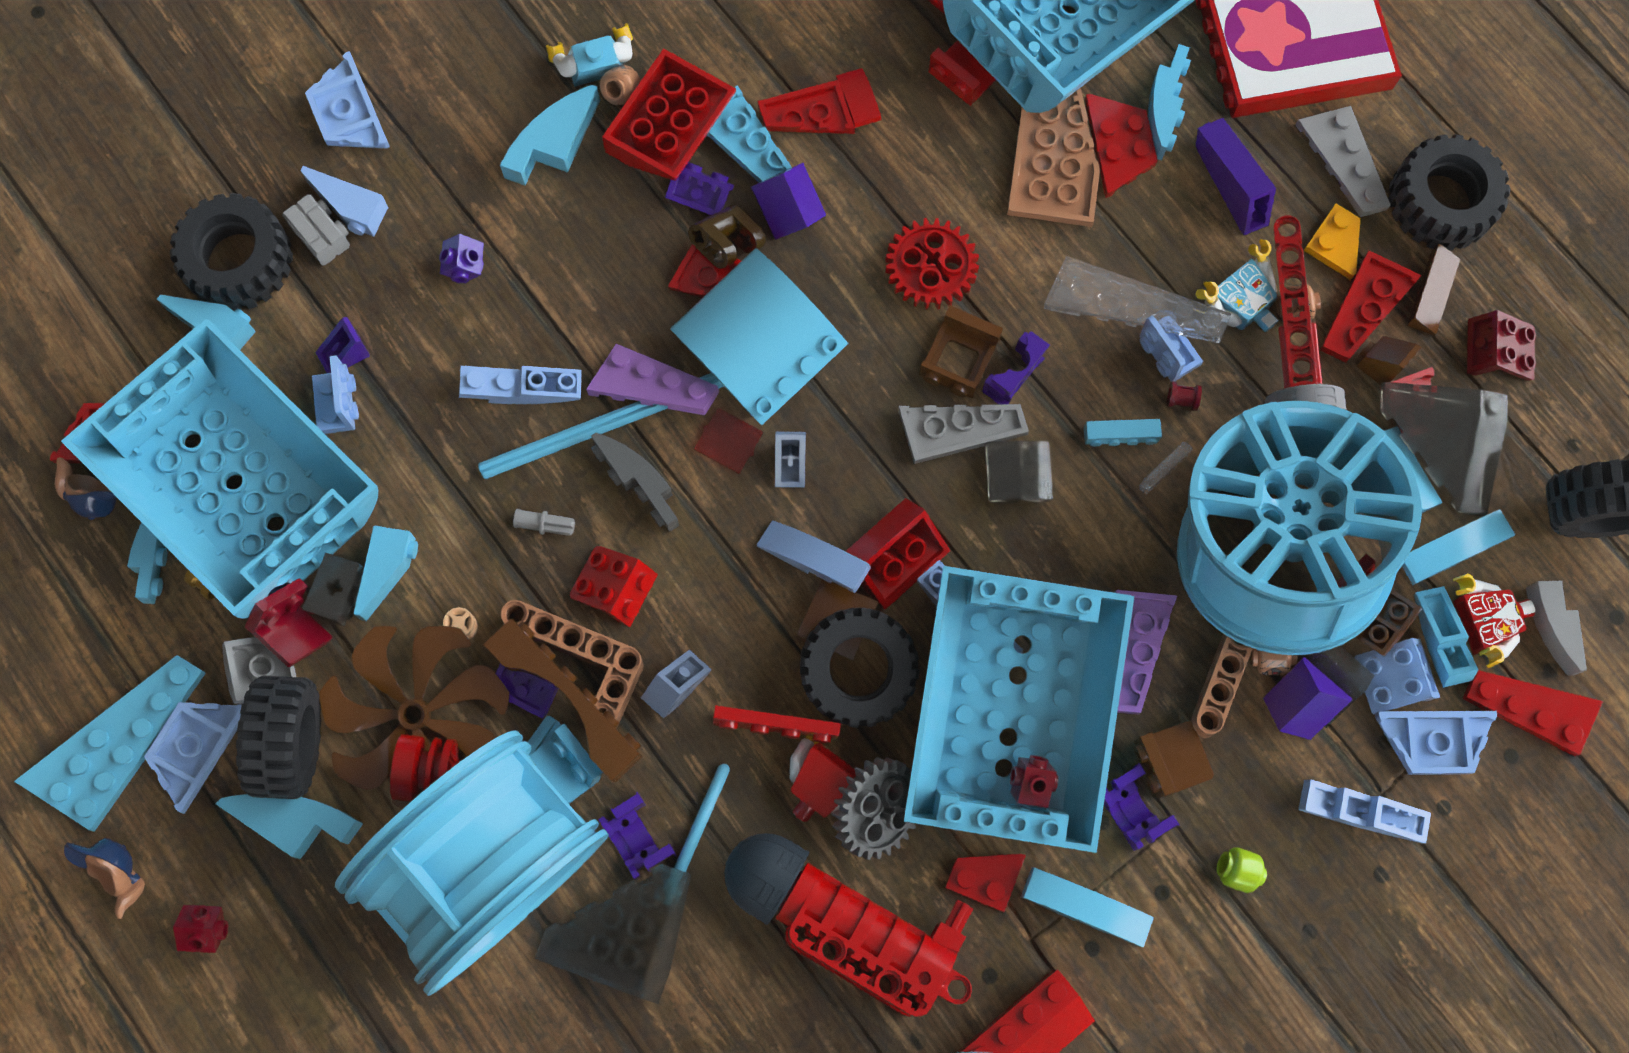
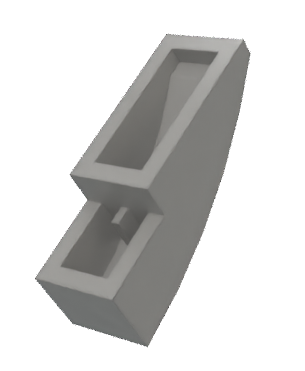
[1526,581,1587,676]

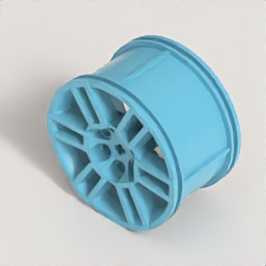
[1177,401,1422,655]

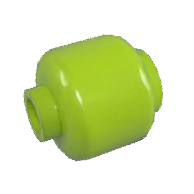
[1217,847,1267,893]

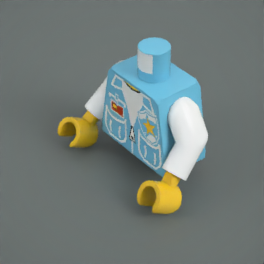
[546,23,633,87]
[1196,239,1279,332]

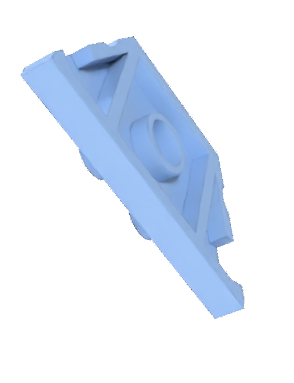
[305,51,390,148]
[144,702,242,814]
[1375,711,1497,775]

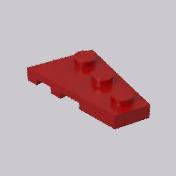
[757,80,855,134]

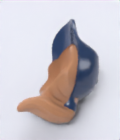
[55,457,117,520]
[64,838,145,919]

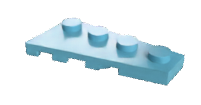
[707,85,791,183]

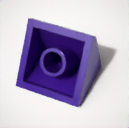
[751,162,826,240]
[1263,657,1352,740]

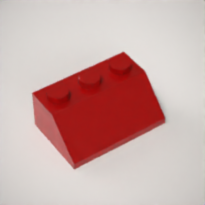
[845,498,951,610]

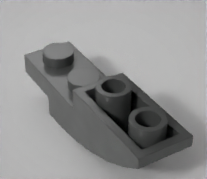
[591,433,679,532]

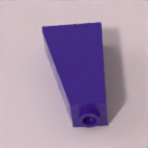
[1195,118,1276,235]

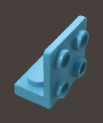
[529,724,603,804]

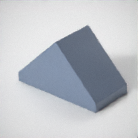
[775,432,806,488]

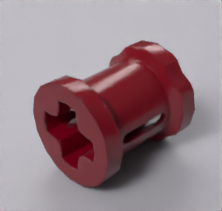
[1167,381,1202,411]

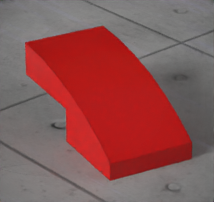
[836,68,882,128]

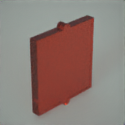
[694,408,763,474]

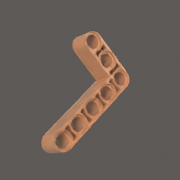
[501,600,644,728]
[1190,634,1253,738]

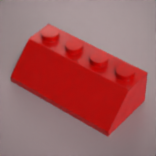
[956,969,1095,1053]

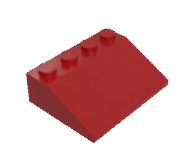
[602,48,736,181]

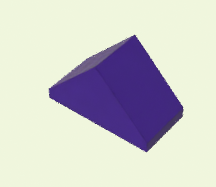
[315,317,370,373]

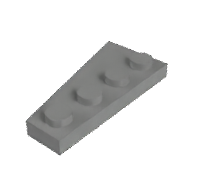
[1295,106,1391,217]
[898,404,1029,464]

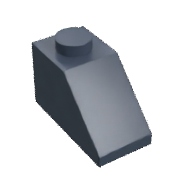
[641,650,712,718]

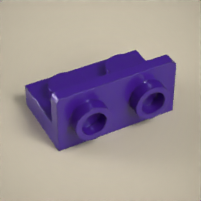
[665,162,734,215]
[496,663,559,719]

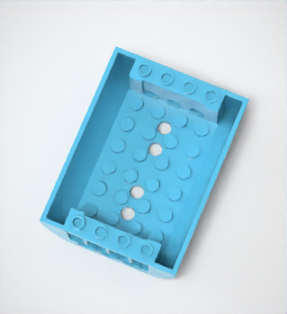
[904,566,1135,853]

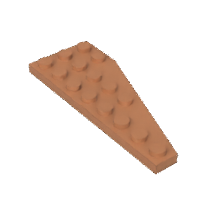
[1007,88,1100,227]

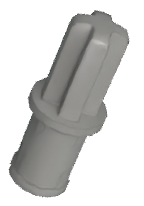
[513,509,575,536]

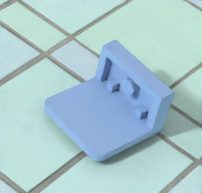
[1140,315,1203,382]

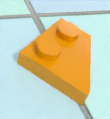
[1304,203,1361,280]

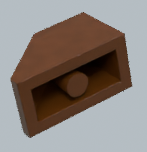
[1357,336,1422,386]

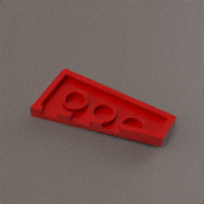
[668,244,741,298]

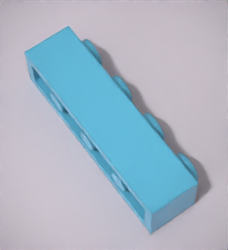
[1084,419,1162,447]

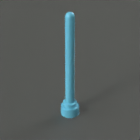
[653,764,730,909]

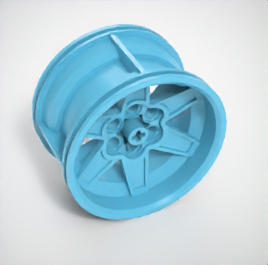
[335,730,609,996]

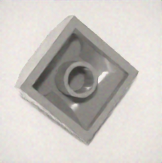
[222,637,296,705]

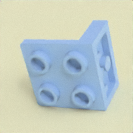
[312,355,359,434]
[1354,638,1440,714]

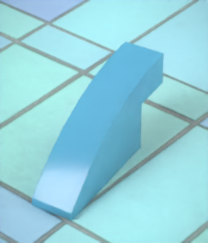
[500,85,600,185]
[216,794,363,859]

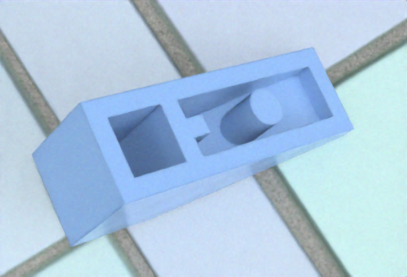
[300,166,388,237]

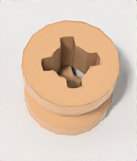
[443,607,478,640]

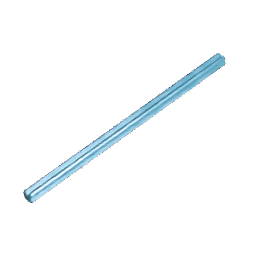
[478,373,724,479]

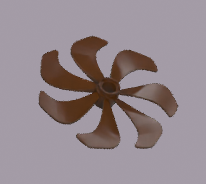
[319,626,510,809]

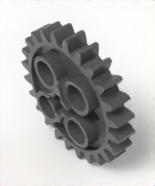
[832,757,916,860]

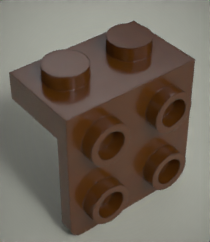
[1134,721,1214,800]

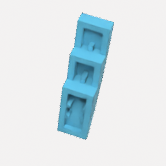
[1402,509,1515,585]
[1021,867,1154,947]

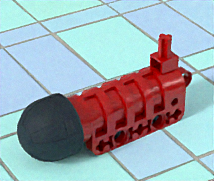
[725,833,974,1017]

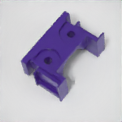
[981,331,1050,404]
[1104,763,1180,851]
[598,792,677,880]

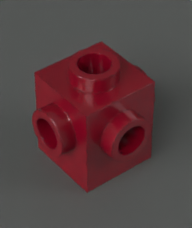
[1010,755,1058,808]
[173,905,229,953]

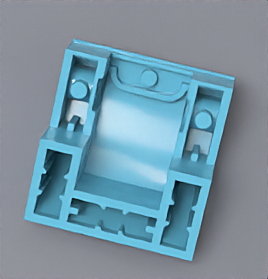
[670,248,849,425]

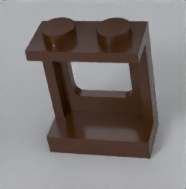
[919,305,1003,398]

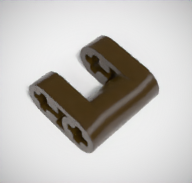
[688,205,766,269]

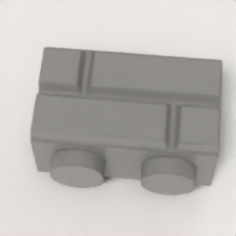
[282,195,350,266]

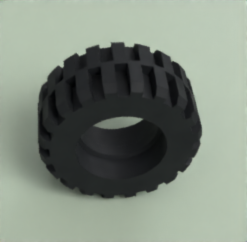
[1388,134,1510,250]
[170,193,293,311]
[1545,459,1629,538]
[800,607,920,728]
[236,675,321,799]

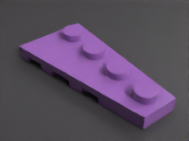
[586,344,719,415]
[1115,590,1177,715]

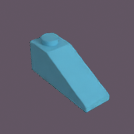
[157,295,256,350]
[354,526,418,621]

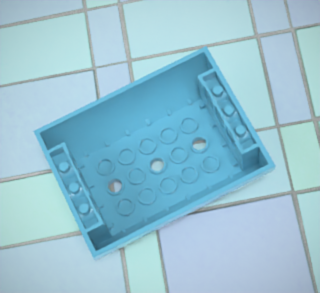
[943,0,1195,113]
[61,318,379,619]

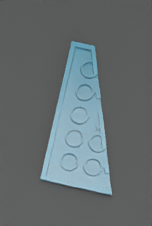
[14,655,206,832]

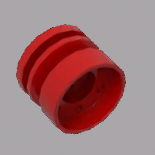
[390,734,460,802]

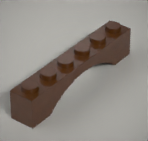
[483,619,643,783]

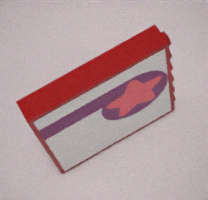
[1195,0,1402,118]

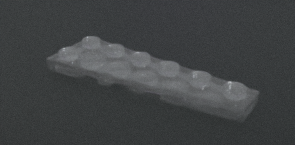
[1044,256,1231,343]

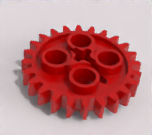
[885,218,979,310]

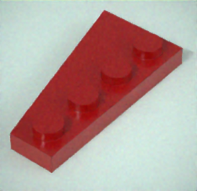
[1320,250,1422,363]
[1462,670,1603,756]
[713,705,841,743]

